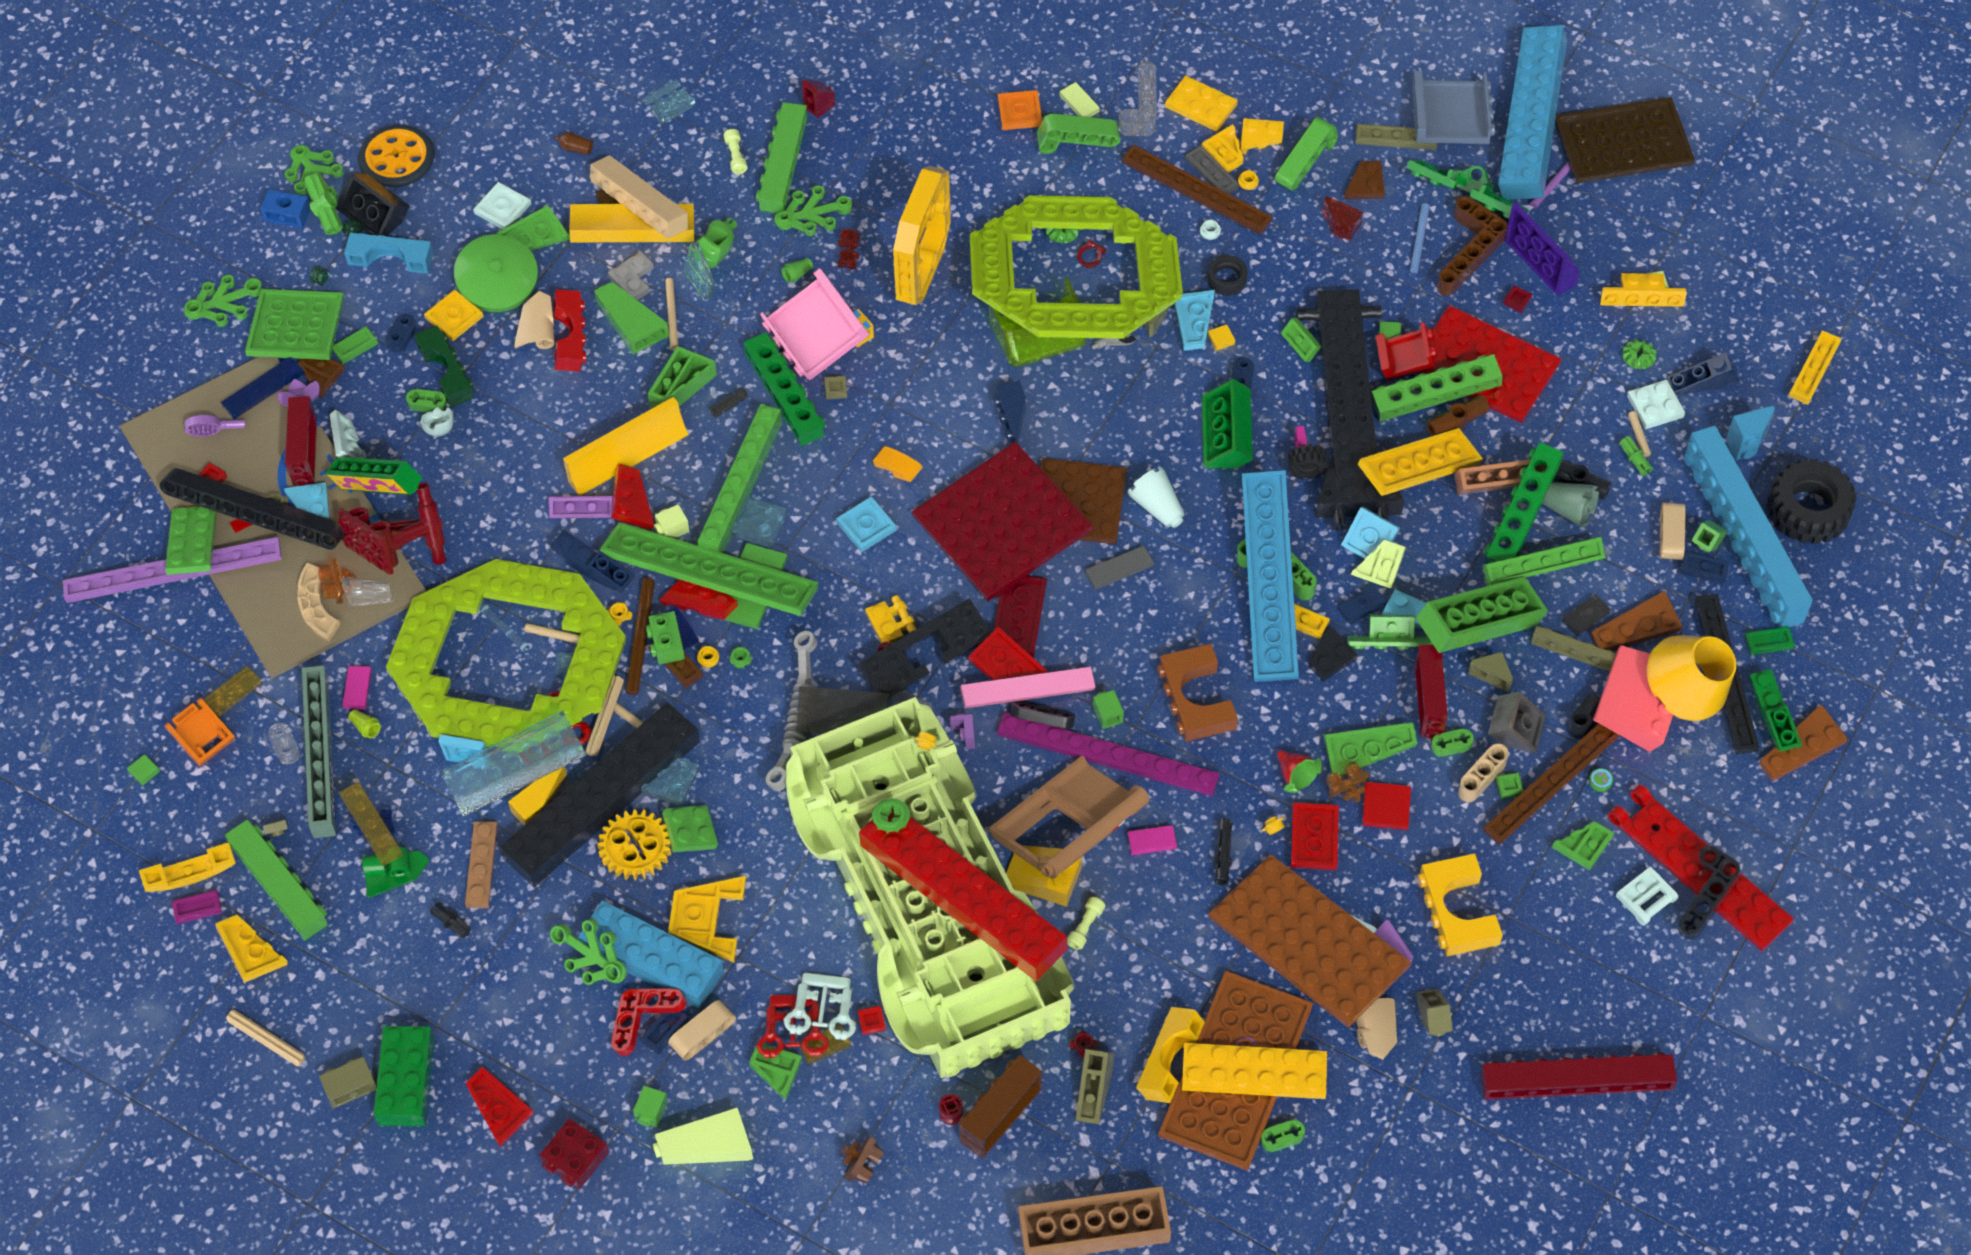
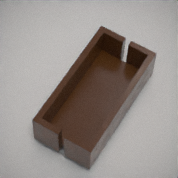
[959,1055,1042,1159]

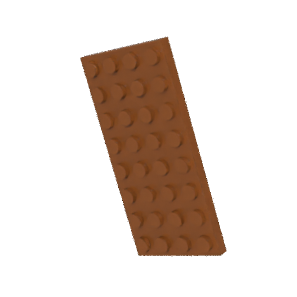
[1209,854,1411,1028]
[1158,971,1314,1171]

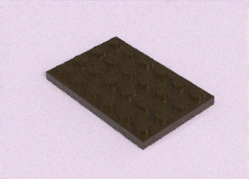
[1555,97,1695,184]

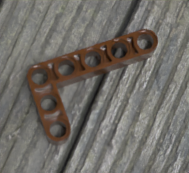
[1437,196,1507,296]

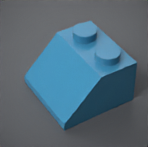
[1726,406,1775,460]

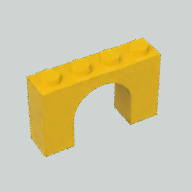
[1418,854,1503,957]

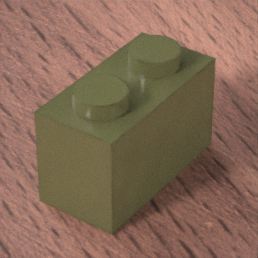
[319,1057,377,1109]

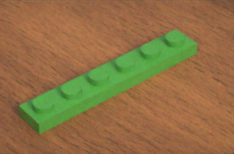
[1483,537,1606,586]

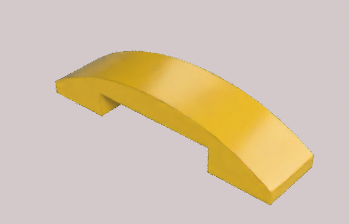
[139,842,236,892]

